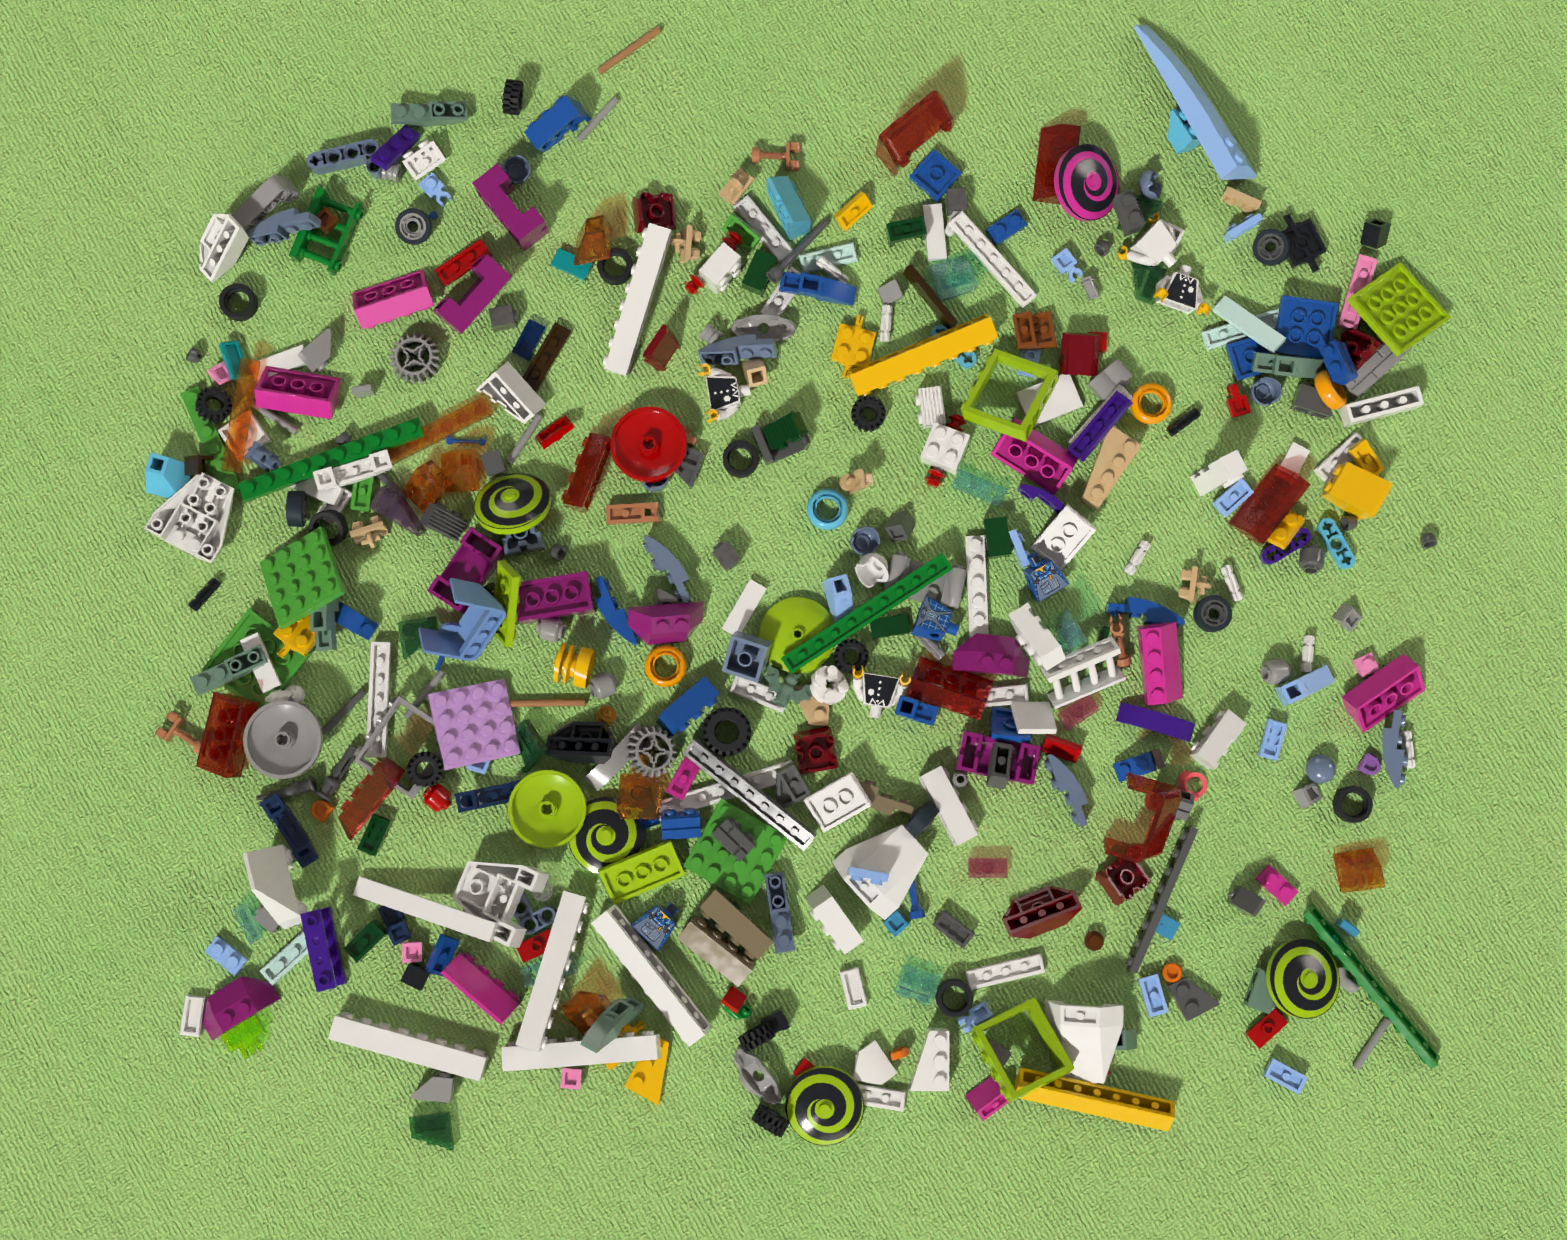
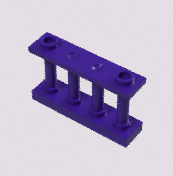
[300,907,347,992]

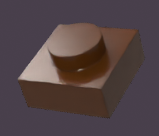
[316,206,340,235]

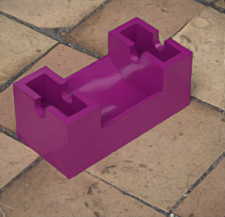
[472,163,549,252]
[432,254,512,334]
[427,527,505,615]
[516,571,596,625]
[954,731,1041,785]

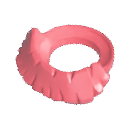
[1178,770,1207,802]

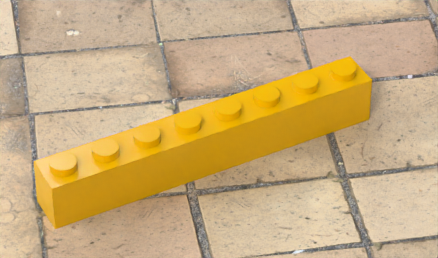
[847,313,998,396]
[1014,1067,1175,1131]

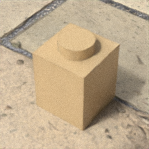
[742,358,768,388]

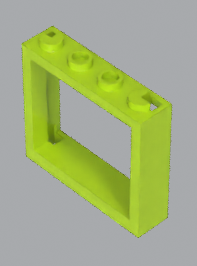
[961,349,1058,442]
[971,997,1074,1104]

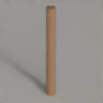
[597,26,661,75]
[509,698,586,707]

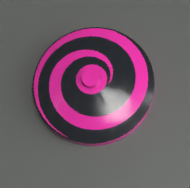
[1054,144,1119,222]

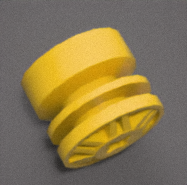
[553,643,595,689]

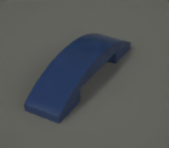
[455,780,521,813]
[260,793,320,869]

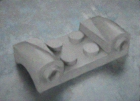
[883,552,967,610]

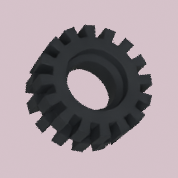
[502,79,524,116]
[195,386,232,424]
[851,395,886,432]
[834,639,869,674]
[407,751,443,787]
[738,1021,776,1052]
[752,1104,790,1137]

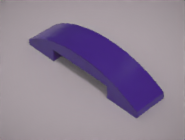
[1017,484,1065,514]
[1116,703,1195,742]

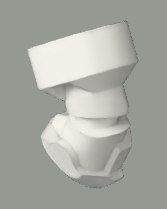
[264,685,305,703]

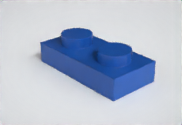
[985,209,1028,246]
[1113,751,1157,782]
[424,934,460,977]

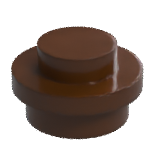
[1084,931,1104,951]

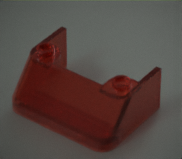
[876,90,954,176]
[1103,772,1182,862]

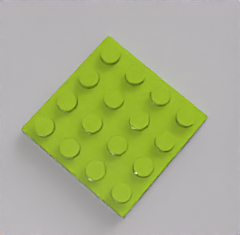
[1347,262,1451,357]

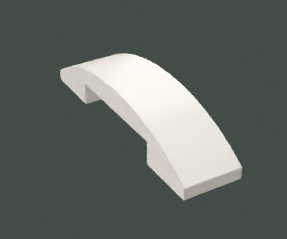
[313,449,393,491]

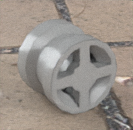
[382,163,402,183]
[699,323,722,345]

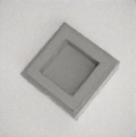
[351,384,375,398]

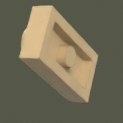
[1220,186,1262,214]

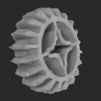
[389,332,441,384]
[625,725,677,778]

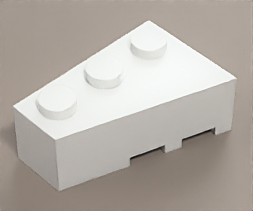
[476,361,546,424]
[1190,450,1248,497]
[1008,603,1066,671]
[908,1028,949,1091]

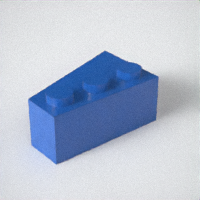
[524,95,592,152]
[656,676,720,737]

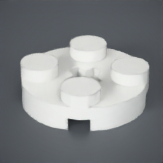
[810,665,849,705]

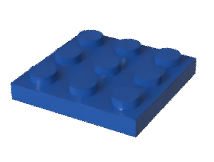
[1275,295,1338,359]

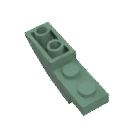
[390,101,468,127]
[1251,352,1326,378]
[310,598,339,651]
[190,644,268,696]
[580,996,645,1053]

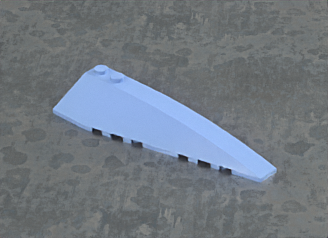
[1134,25,1257,180]

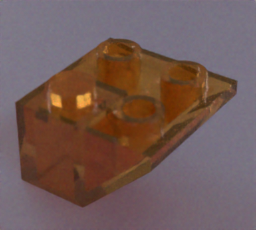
[574,215,613,266]
[441,449,480,492]
[403,460,445,513]
[1333,848,1386,892]
[560,991,612,1037]

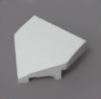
[852,1040,897,1085]

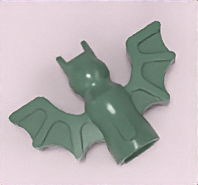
[764,666,812,708]

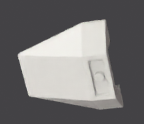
[144,472,235,564]
[832,824,929,920]
[1045,1000,1124,1084]

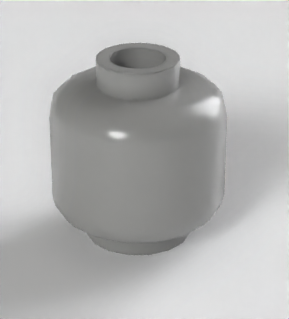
[536,617,566,643]
[1260,658,1291,685]
[588,671,618,699]

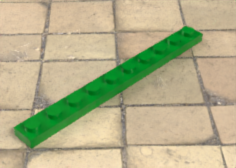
[238,417,425,502]
[781,553,953,674]
[1303,903,1440,1069]

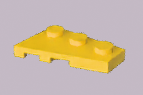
[624,1037,670,1105]

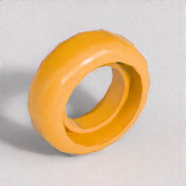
[1314,370,1347,410]
[1130,383,1172,425]
[645,645,687,687]

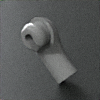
[1338,966,1360,993]

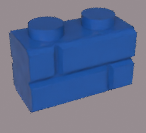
[1319,340,1358,386]
[660,808,701,840]

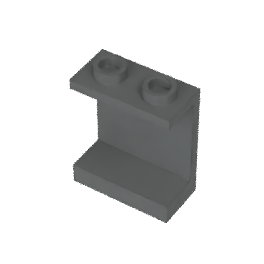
[751,411,810,466]

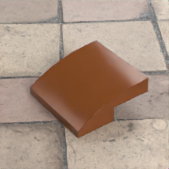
[1012,311,1057,350]

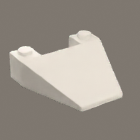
[243,845,308,929]
[453,861,550,948]

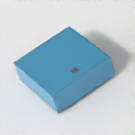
[882,909,910,937]
[1155,914,1180,941]
[1335,918,1360,937]

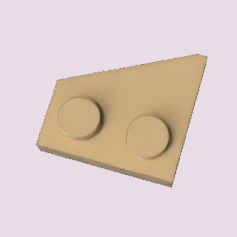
[794,686,830,726]

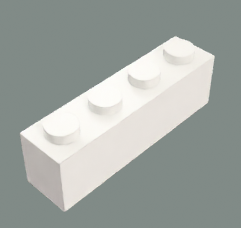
[1339,386,1424,427]
[918,766,978,846]

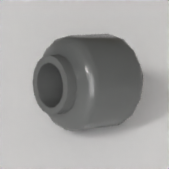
[1298,544,1325,574]

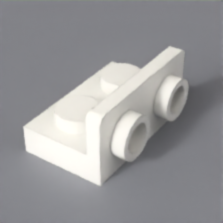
[401,139,446,181]

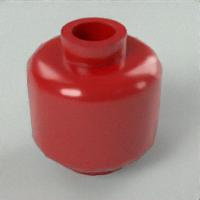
[422,783,452,812]

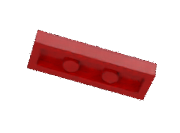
[434,239,492,287]

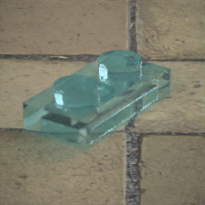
[233,903,262,945]

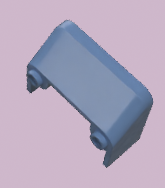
[418,578,506,661]

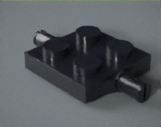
[1282,213,1328,273]

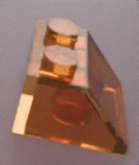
[616,774,663,819]

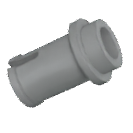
[1081,275,1101,301]
[952,772,968,787]

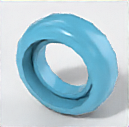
[807,488,848,530]

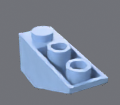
[822,574,853,623]
[1275,665,1335,706]

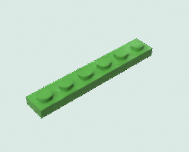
[180,386,240,494]

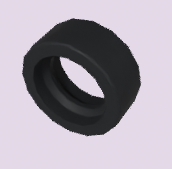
[597,247,633,285]
[219,283,258,322]
[722,440,759,478]
[309,509,348,546]
[1332,786,1373,823]
[935,978,973,1017]

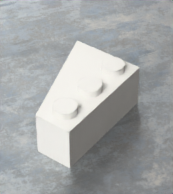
[1189,709,1247,769]
[805,884,864,954]

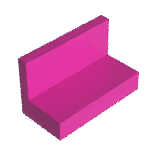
[965,1076,1008,1121]

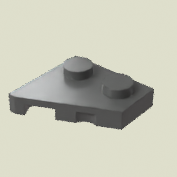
[676,447,705,488]
[776,761,811,809]
[1167,977,1220,1021]

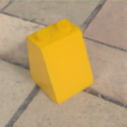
[1321,462,1393,520]

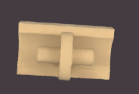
[719,167,754,206]
[670,225,701,263]
[839,469,874,495]
[349,515,389,548]
[1178,566,1212,604]

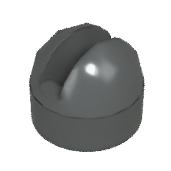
[1094,240,1111,257]
[186,346,202,363]
[1341,515,1358,531]
[1420,532,1438,548]
[550,544,567,561]

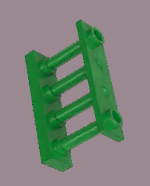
[289,187,364,276]

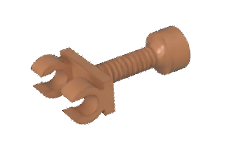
[752,142,801,171]
[1109,613,1132,667]
[155,711,209,756]

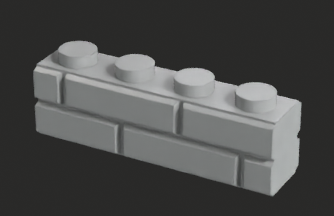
[1343,340,1412,402]

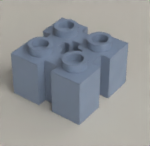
[502,523,545,557]

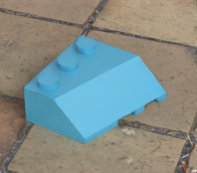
[767,176,812,241]

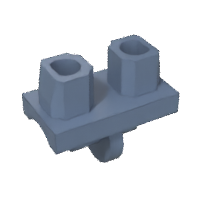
[244,441,281,472]

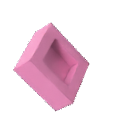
[207,361,231,387]
[1352,652,1379,678]
[401,941,422,963]
[560,1067,583,1090]

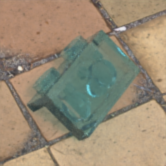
[894,964,940,1004]

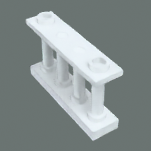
[1040,636,1126,709]

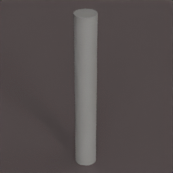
[576,97,619,142]
[248,398,299,435]
[506,413,543,465]
[404,670,446,719]
[1352,1017,1391,1070]

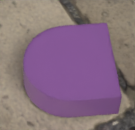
[1356,752,1381,775]

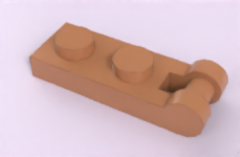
[606,502,661,525]

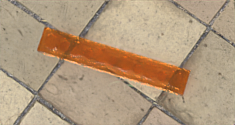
[221,357,261,474]
[388,397,493,465]

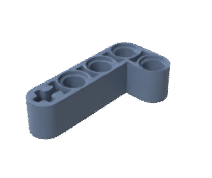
[307,139,382,179]
[514,892,557,934]

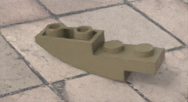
[842,773,914,816]

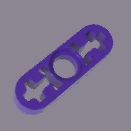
[1260,528,1311,565]

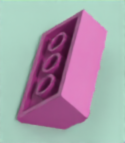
[352,269,434,329]
[254,366,341,419]
[990,417,1078,495]
[1137,622,1183,705]
[1342,653,1426,733]
[441,952,521,1025]

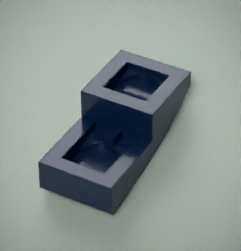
[378,906,412,946]

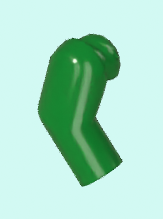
[722,1005,752,1020]

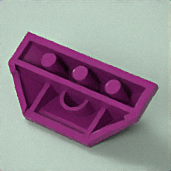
[627,602,704,645]
[952,633,1029,678]
[202,976,281,1041]

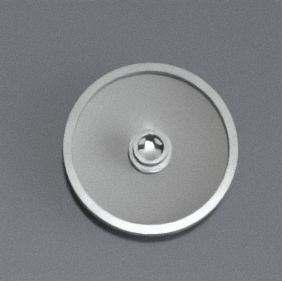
[243,700,323,779]

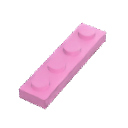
[1336,254,1378,330]

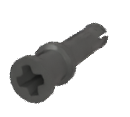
[315,744,357,802]
[256,775,317,807]

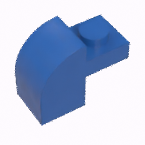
[335,602,379,641]
[895,695,939,726]

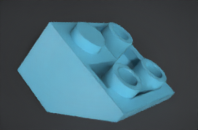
[1168,108,1201,154]
[145,453,192,499]

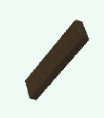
[903,264,958,329]
[522,322,572,393]

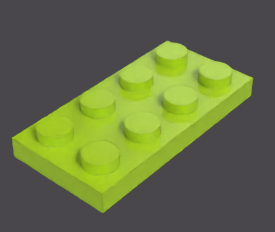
[494,560,521,647]
[598,839,685,905]

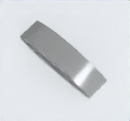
[584,722,647,791]

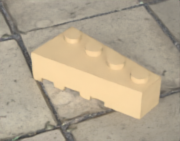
[1080,426,1142,511]

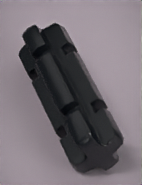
[1166,408,1201,437]
[188,578,221,611]

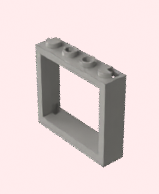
[353,695,441,799]

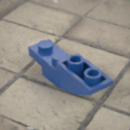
[779,271,857,306]
[594,575,640,646]
[1105,597,1185,629]

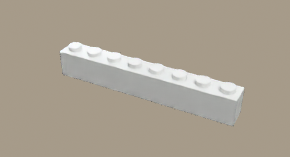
[603,223,673,378]
[515,891,589,1052]
[591,904,712,1047]
[328,1012,489,1081]
[501,1030,661,1071]

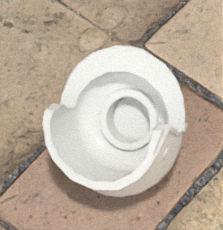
[855,553,889,588]

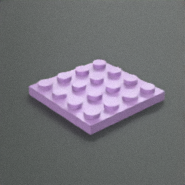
[428,679,521,771]

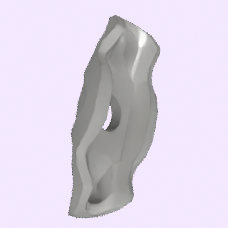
[731,314,796,343]
[734,1046,782,1104]

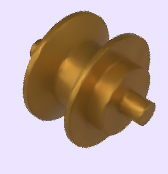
[595,705,617,726]

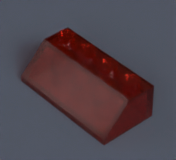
[1032,124,1081,205]
[561,433,611,514]
[1229,463,1311,546]
[907,656,993,720]
[196,692,259,778]
[338,757,405,840]

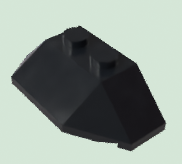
[544,721,615,764]

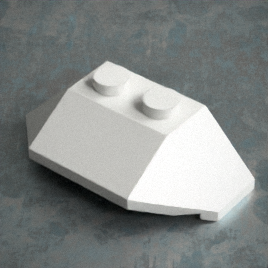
[199,213,249,282]

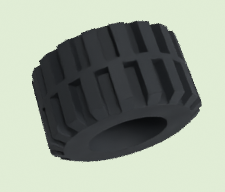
[703,707,751,756]

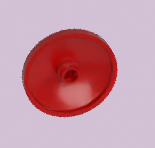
[610,406,687,483]

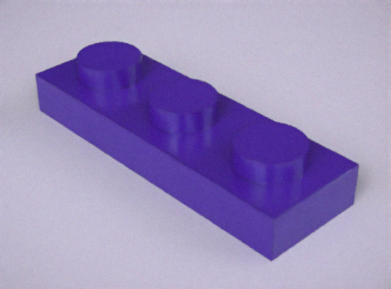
[371,124,421,171]

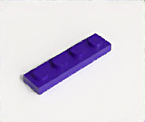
[1067,391,1133,462]

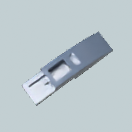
[247,208,321,246]
[698,334,778,365]
[643,535,691,603]
[1382,709,1408,789]
[1044,754,1089,827]
[764,872,795,954]

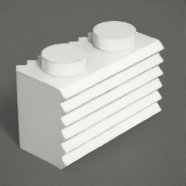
[914,386,946,429]

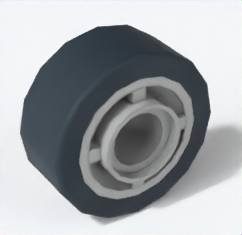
[395,208,432,245]

